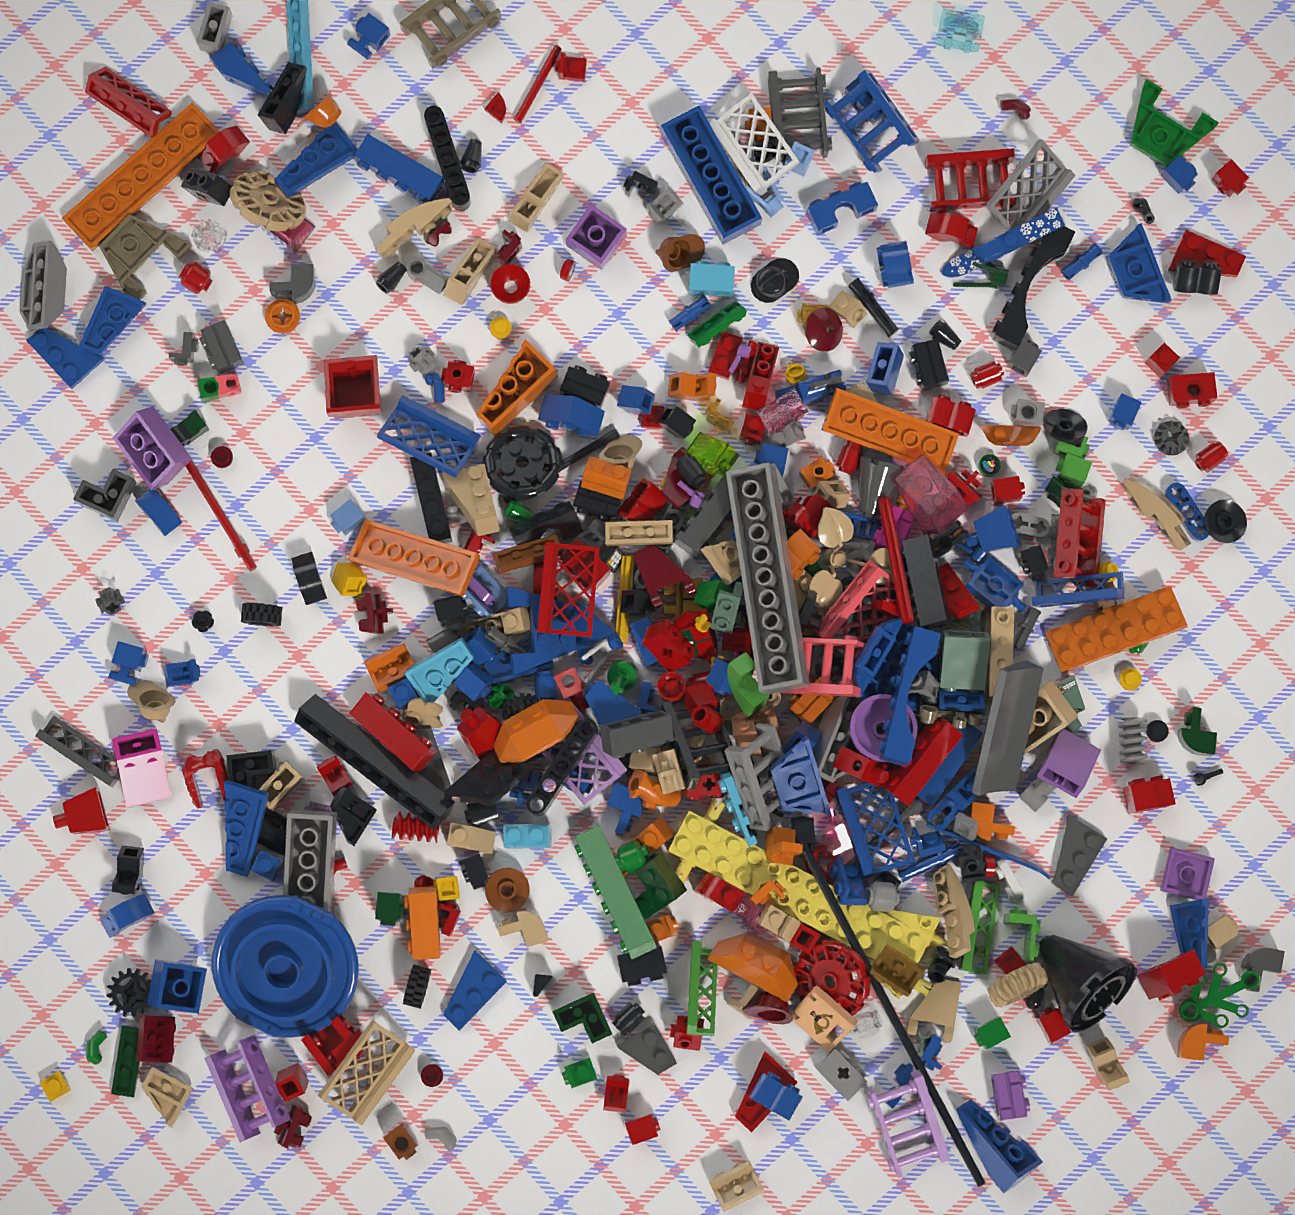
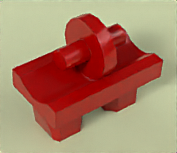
[942,469,982,508]

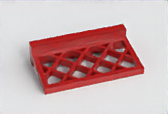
[537,542,600,637]

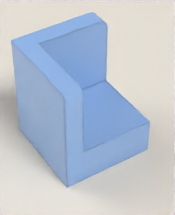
[785,142,815,177]

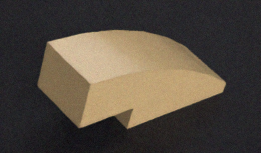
[509,163,565,233]

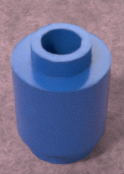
[534,671,558,701]

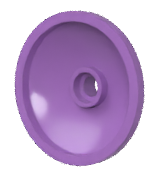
[850,694,917,762]

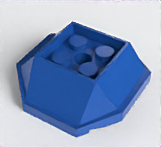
[852,617,939,711]

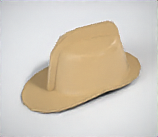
[599,435,642,469]
[127,681,176,723]

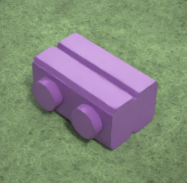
[991,1070,1030,1121]

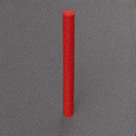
[514,45,562,124]

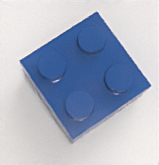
[147,959,207,1014]

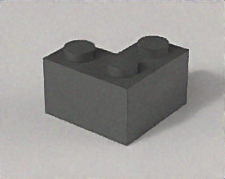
[73,469,137,522]

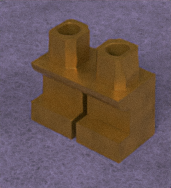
[663,577,703,618]

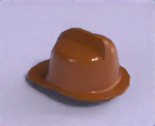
[655,234,705,272]

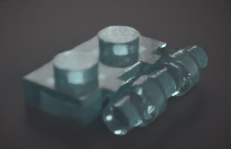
[935,8,985,53]

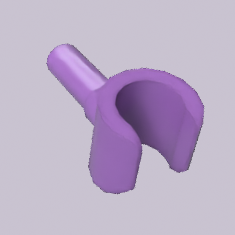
[728,345,751,373]
[677,480,704,508]

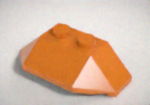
[493,699,580,763]
[708,932,798,1003]

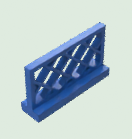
[376,395,481,478]
[835,783,915,880]

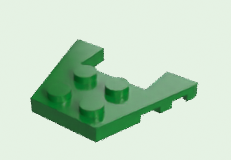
[1130,79,1219,168]

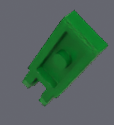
[687,301,747,348]

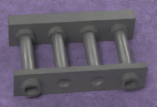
[767,67,832,162]

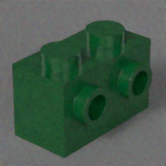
[375,892,406,927]

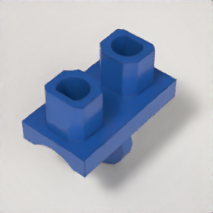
[509,768,542,805]

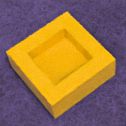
[433,876,460,902]
[39,1070,71,1102]

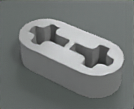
[1012,512,1050,539]

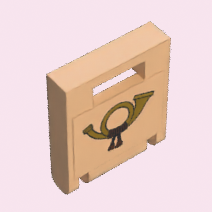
[790,986,858,1053]

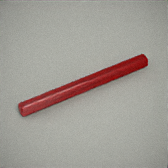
[878,497,914,624]

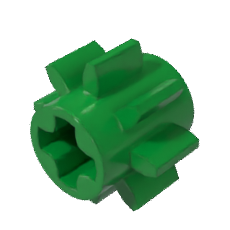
[488,682,515,710]

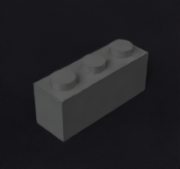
[600,710,674,758]

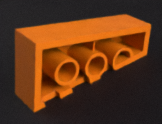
[476,339,558,436]

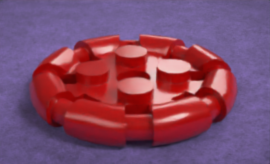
[793,940,871,1016]

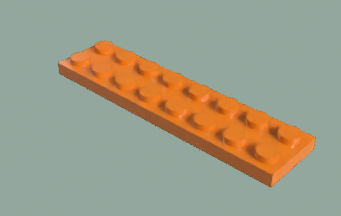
[62,102,220,251]

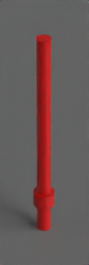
[185,460,257,572]

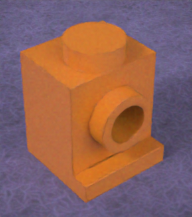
[799,457,835,492]

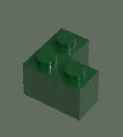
[634,853,687,920]
[552,992,612,1044]

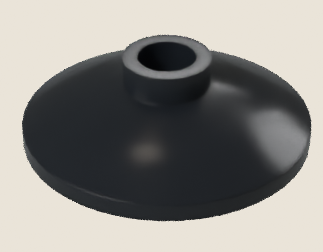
[1043,409,1088,442]
[1204,499,1247,543]

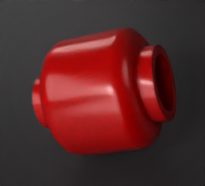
[178,261,213,294]

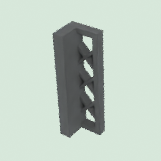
[35,716,119,788]

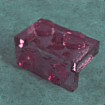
[757,388,809,435]
[821,808,853,856]

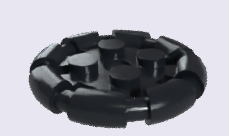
[482,425,563,500]

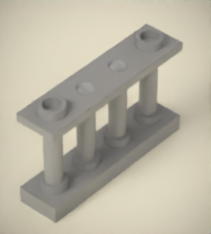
[724,723,784,831]

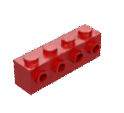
[349,692,437,772]
[881,717,963,807]

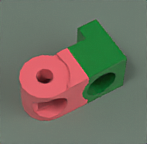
[197,374,242,403]

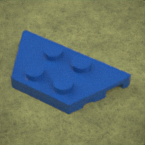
[1107,223,1172,303]
[770,736,832,816]

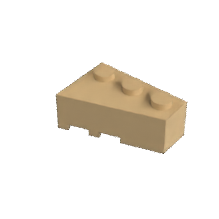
[441,464,500,536]

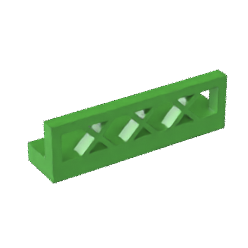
[959,881,1000,975]
[687,941,718,1036]

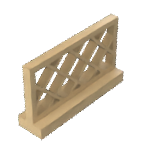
[318,1020,416,1126]

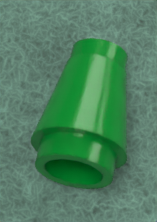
[503,499,535,522]

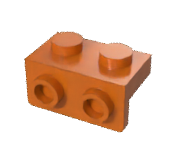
[364,643,415,693]

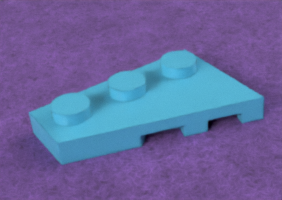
[404,637,474,703]

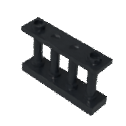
[660,701,734,790]

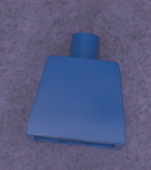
[965,505,1022,552]

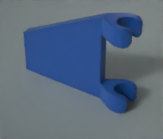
[574,602,623,665]

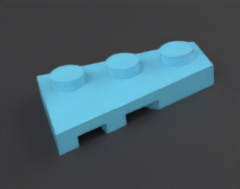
[718,771,757,846]

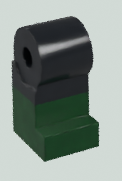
[171,410,209,447]

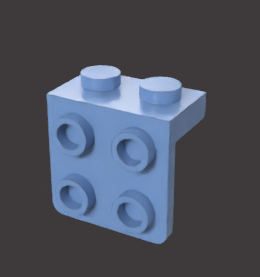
[462,566,506,617]

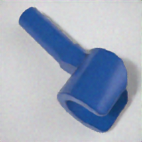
[957,542,987,561]

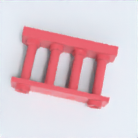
[778,636,865,697]

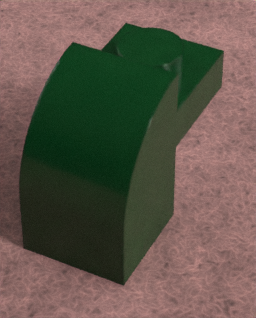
[1177,707,1217,757]

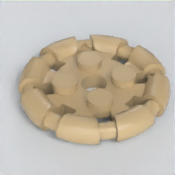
[230,171,306,232]

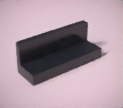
[258,808,287,856]

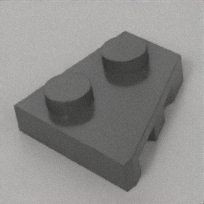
[1047,514,1059,569]
[617,1024,677,1075]

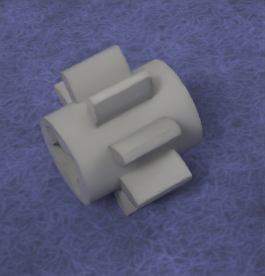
[408,346,436,373]

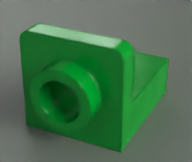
[562,1057,597,1088]

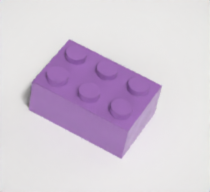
[112,406,192,490]

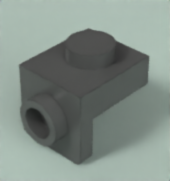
[169,332,199,366]
[573,518,605,553]

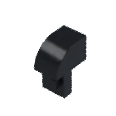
[291,551,327,605]
[112,845,144,895]

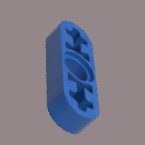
[1165,483,1209,541]

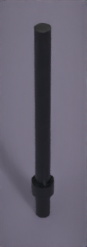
[502,429,620,504]

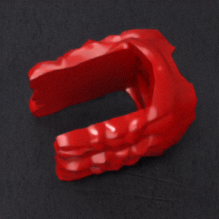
[182,749,229,809]

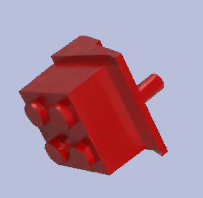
[324,355,382,419]

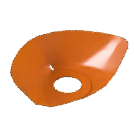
[980,425,1041,446]

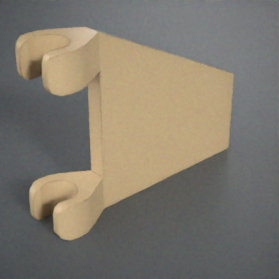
[906,979,961,1043]

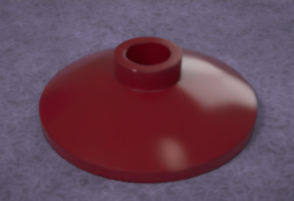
[805,308,843,352]

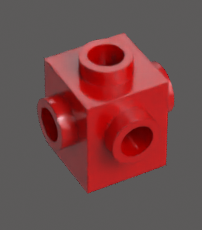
[441,360,475,393]
[670,1015,704,1051]

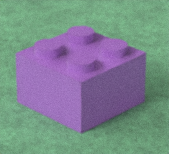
[566,204,627,270]

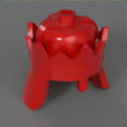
[783,495,835,539]

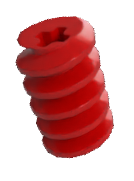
[392,811,439,843]

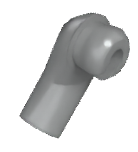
[446,506,468,524]
[425,1127,457,1150]

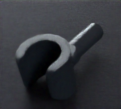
[1193,768,1224,786]

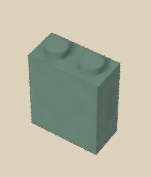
[938,630,990,693]

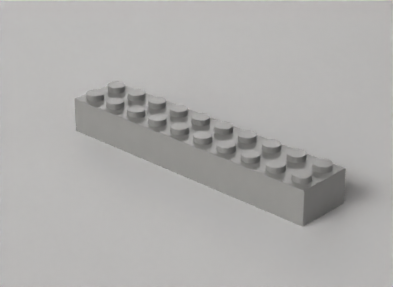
[726,462,810,695]

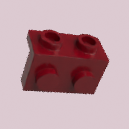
[137,1015,176,1063]

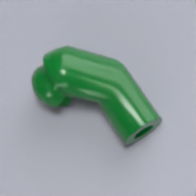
[86,1029,108,1065]

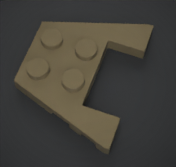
[99,214,193,300]

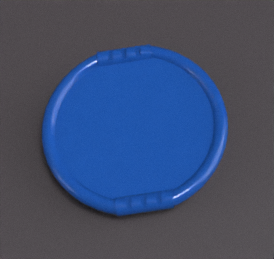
[212,895,359,1038]

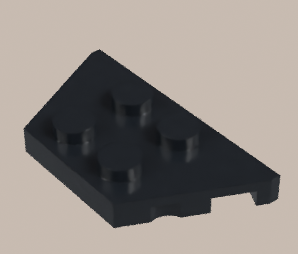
[444,749,523,806]

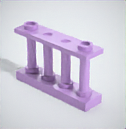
[866,1070,950,1178]

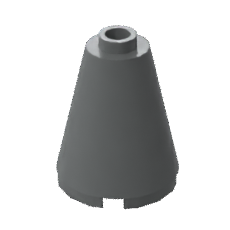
[859,456,904,519]

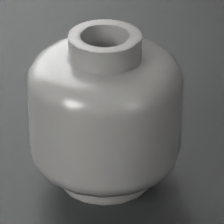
[865,882,900,912]

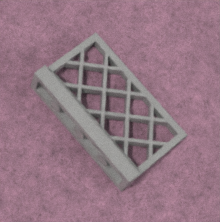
[986,139,1076,233]

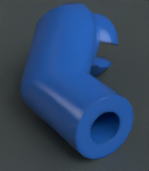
[425,372,445,403]

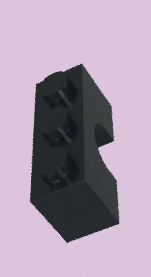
[509,501,584,546]

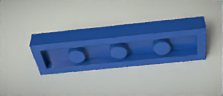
[1032,572,1125,608]

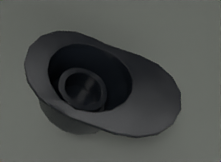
[751,258,799,303]

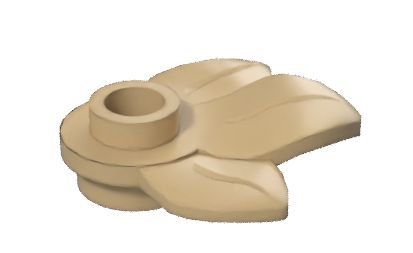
[402,698,443,728]

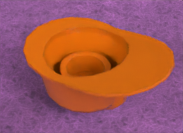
[297,91,341,128]

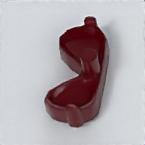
[425,221,452,246]

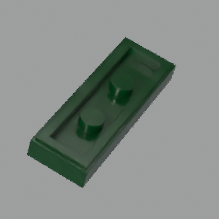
[111,1026,140,1098]

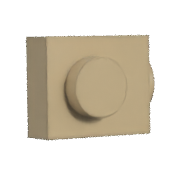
[828,290,867,328]

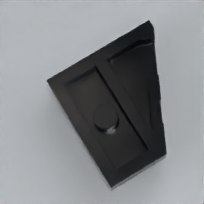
[330,787,377,846]

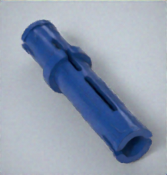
[897,842,961,883]

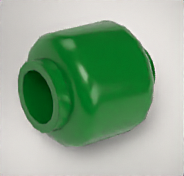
[615,840,651,874]

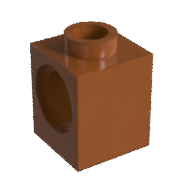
[383,1123,419,1160]

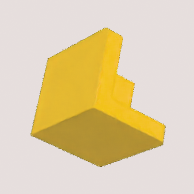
[331,562,367,596]

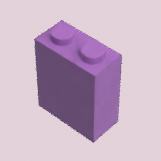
[1037,729,1101,798]

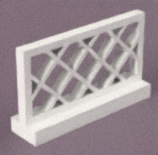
[709,93,800,196]

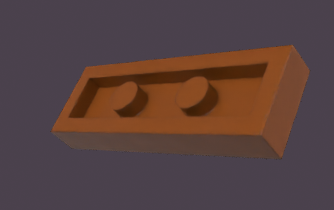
[492,534,563,574]

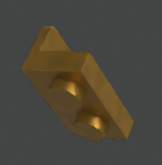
[870,944,926,997]

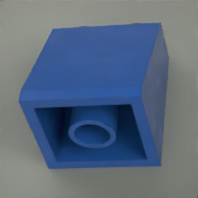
[584,679,642,728]

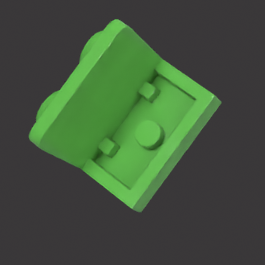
[1003,909,1041,961]

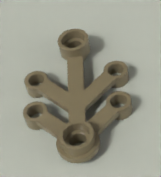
[919,699,986,729]

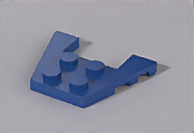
[505,587,577,675]

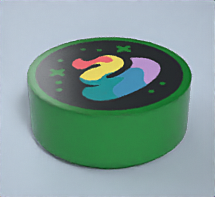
[978,454,1001,477]

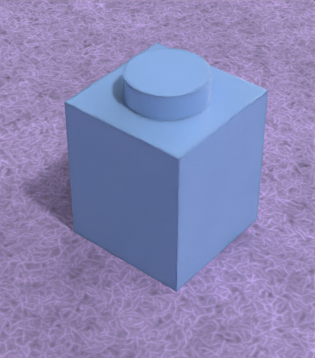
[330,499,366,536]

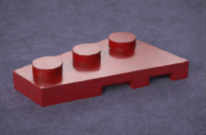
[734,1050,798,1133]

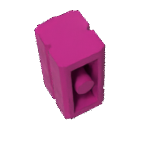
[872,505,916,551]

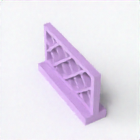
[541,700,627,805]

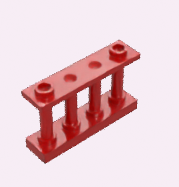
[925,148,1016,213]
[1054,489,1106,587]

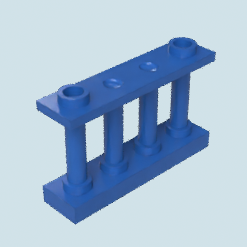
[824,70,920,173]

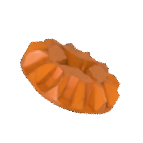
[265,299,301,334]

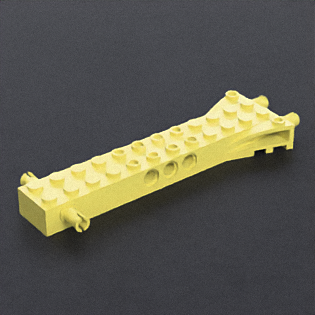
[668,799,949,999]

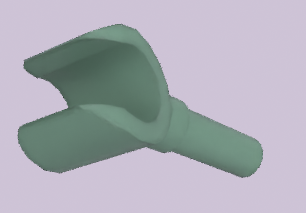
[915,1029,931,1056]

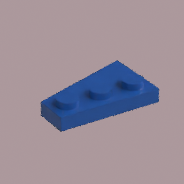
[79,286,147,356]
[26,328,104,389]
[1169,898,1209,969]
[443,950,507,1031]

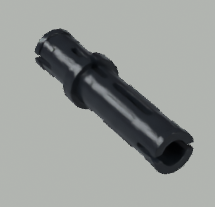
[848,278,899,338]

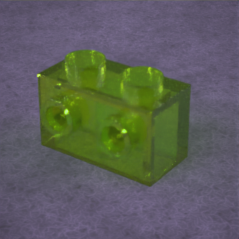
[685,432,740,477]

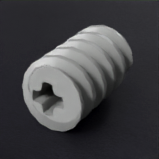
[1118,717,1148,764]

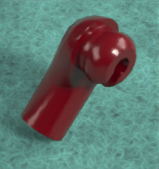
[1000,99,1031,120]

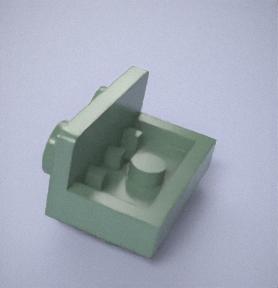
[710,581,745,634]

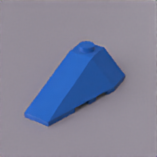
[956,1100,1043,1194]

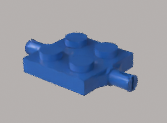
[963,556,1027,613]

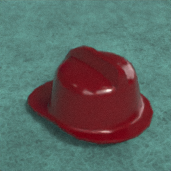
[743,992,793,1025]

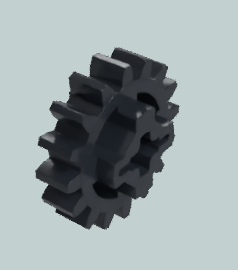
[106,968,152,1017]

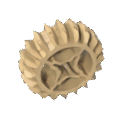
[987,963,1048,1008]

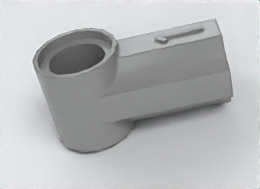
[407,257,449,295]
[1018,777,1056,812]

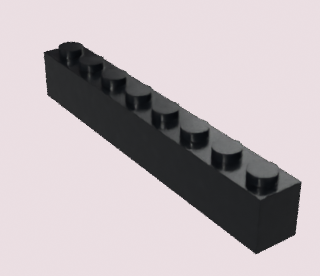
[294,694,455,830]

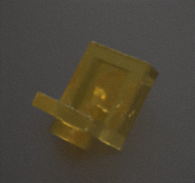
[705,398,735,433]

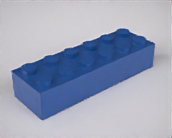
[660,105,762,245]

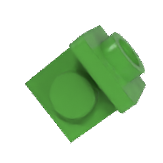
[1053,436,1090,458]

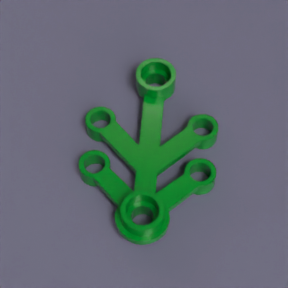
[1179,963,1261,1028]

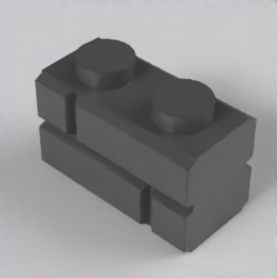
[199,320,244,374]

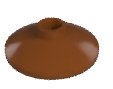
[485,867,530,913]

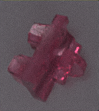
[735,902,768,935]

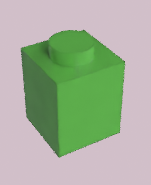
[1055,453,1092,487]

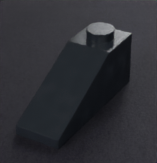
[257,62,307,134]

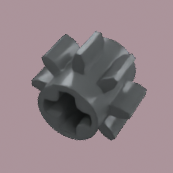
[95,587,125,615]

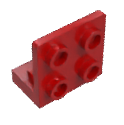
[301,1015,355,1076]

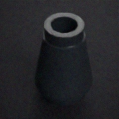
[460,139,482,173]
[375,261,407,294]
[929,319,962,350]

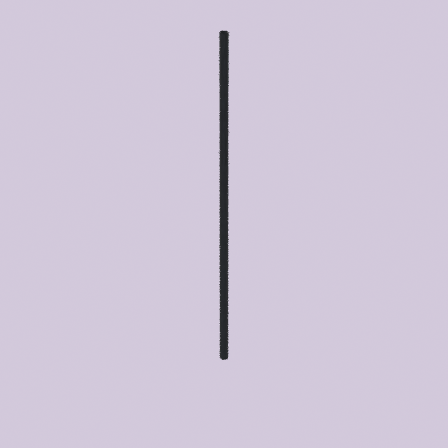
[797,839,986,1187]

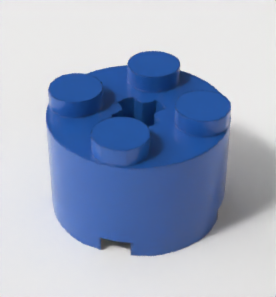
[876,240,914,289]

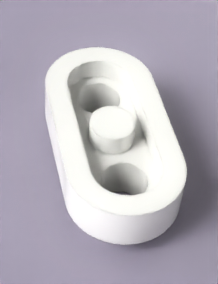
[995,858,1025,902]

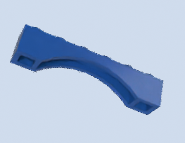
[878,626,941,767]

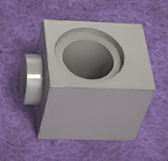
[1010,399,1045,427]

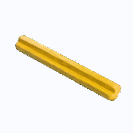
[615,555,635,643]

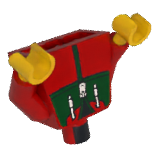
[673,609,724,668]

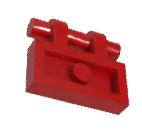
[708,331,758,384]

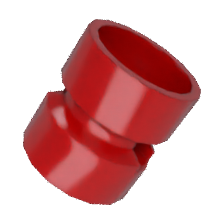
[657,671,687,704]

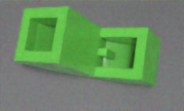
[727,652,769,717]

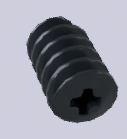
[815,648,845,681]

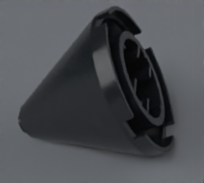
[1039,935,1137,1033]

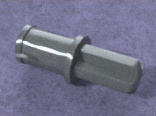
[1013,606,1041,650]
[484,625,526,655]

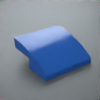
[938,688,985,712]

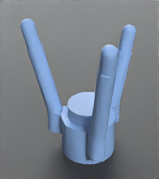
[746,167,784,217]

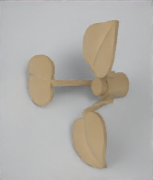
[808,507,893,608]

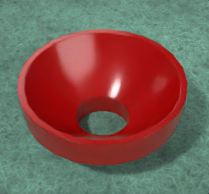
[490,264,530,304]

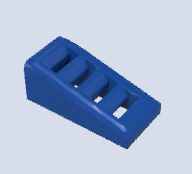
[839,510,880,541]

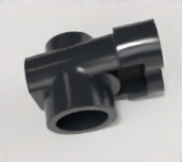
[927,946,960,983]

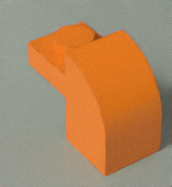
[668,372,717,401]
[968,802,1015,842]
[765,826,803,866]
[1177,1024,1229,1061]

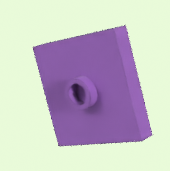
[1160,847,1215,900]

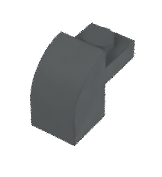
[269,264,316,304]
[1241,948,1285,992]

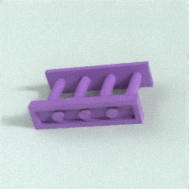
[204,1035,291,1143]

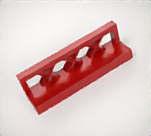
[85,66,172,138]

